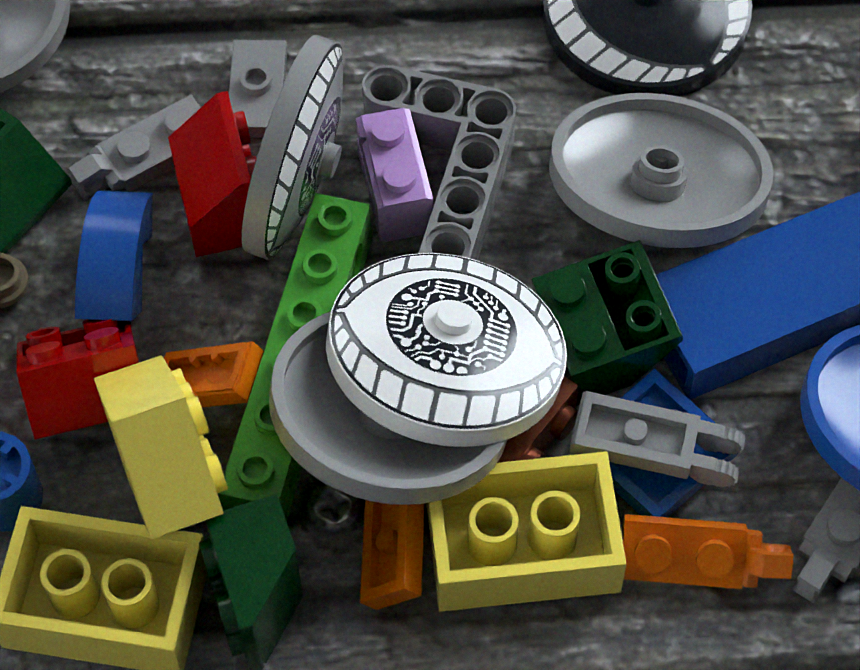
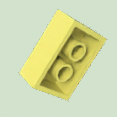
[94,355,228,539]
[426,451,627,612]
[0,506,207,670]

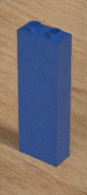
[656,191,860,400]

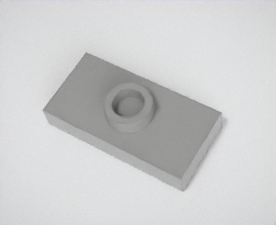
[229,40,287,138]

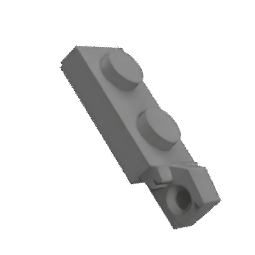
[68,95,201,201]
[793,478,860,603]

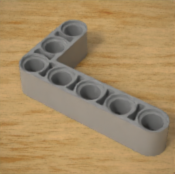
[362,65,516,261]

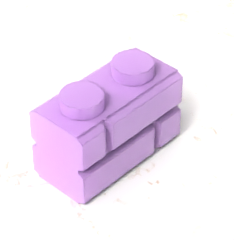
[356,108,433,242]

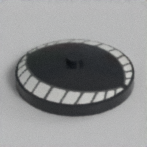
[543,0,752,97]

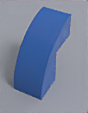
[75,191,153,321]

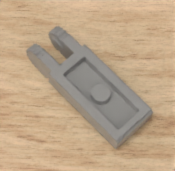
[569,391,745,488]

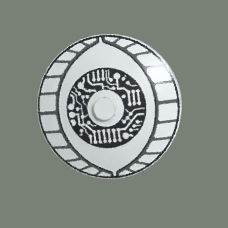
[326,253,567,447]

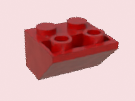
[168,91,257,257]
[16,319,140,440]

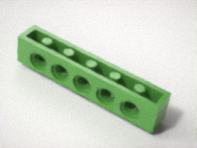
[218,193,372,522]

